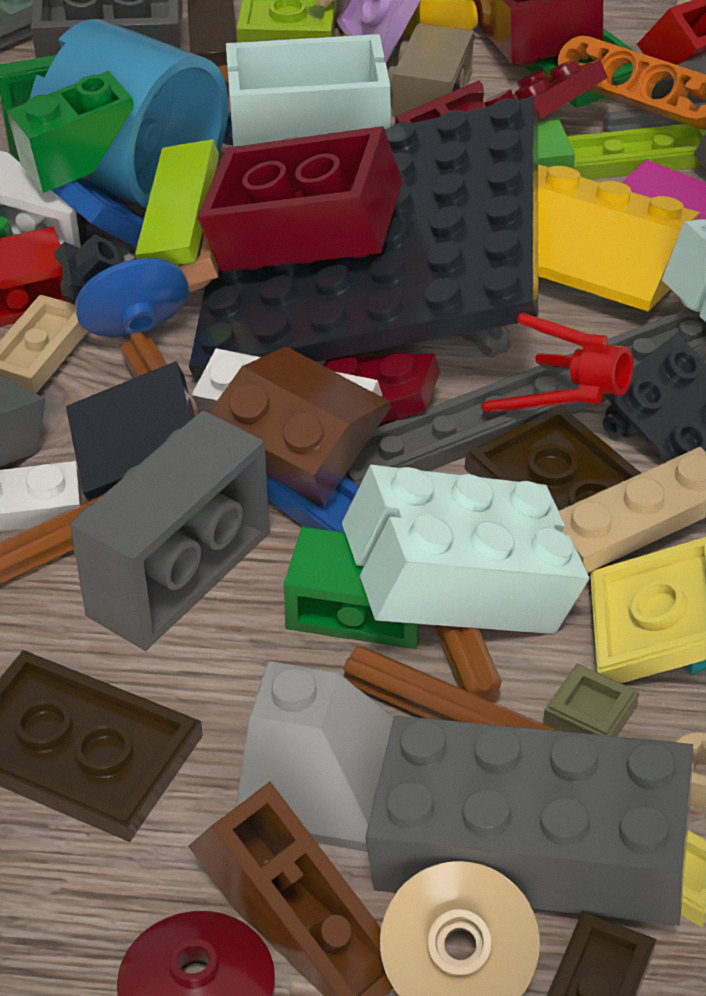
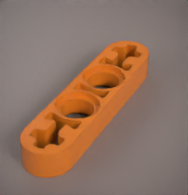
[558,36,706,129]

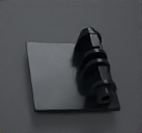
[603,333,706,462]

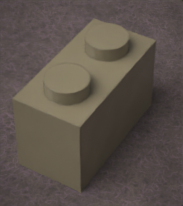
[388,23,474,117]

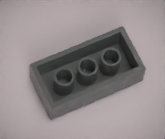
[365,716,693,926]

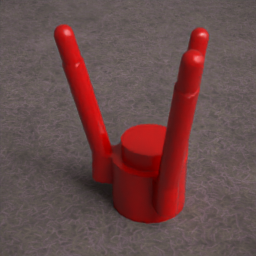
[481,313,633,413]

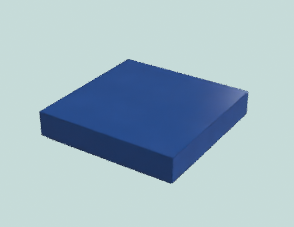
[51,178,144,248]

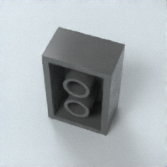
[31,0,183,58]
[70,410,270,651]

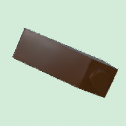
[188,781,393,996]

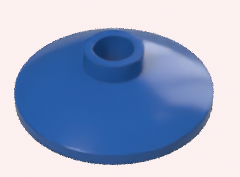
[75,258,189,338]

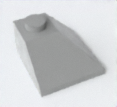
[236,661,393,852]

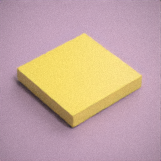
[590,537,706,683]

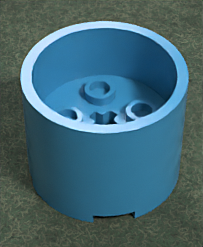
[30,19,229,209]

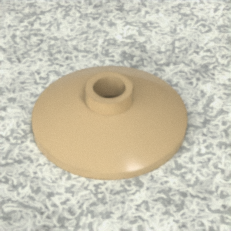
[380,861,540,996]

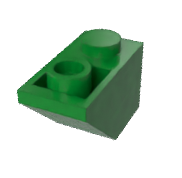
[7,71,134,193]

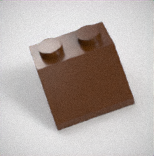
[209,347,391,507]

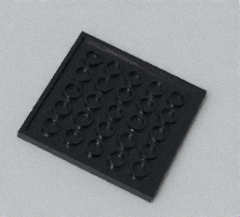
[189,97,538,384]

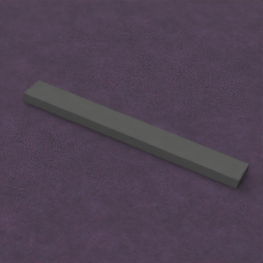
[345,308,706,487]

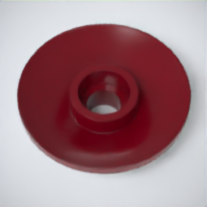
[117,911,275,996]

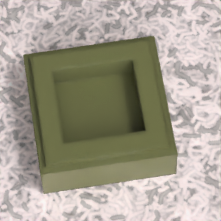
[543,663,639,737]

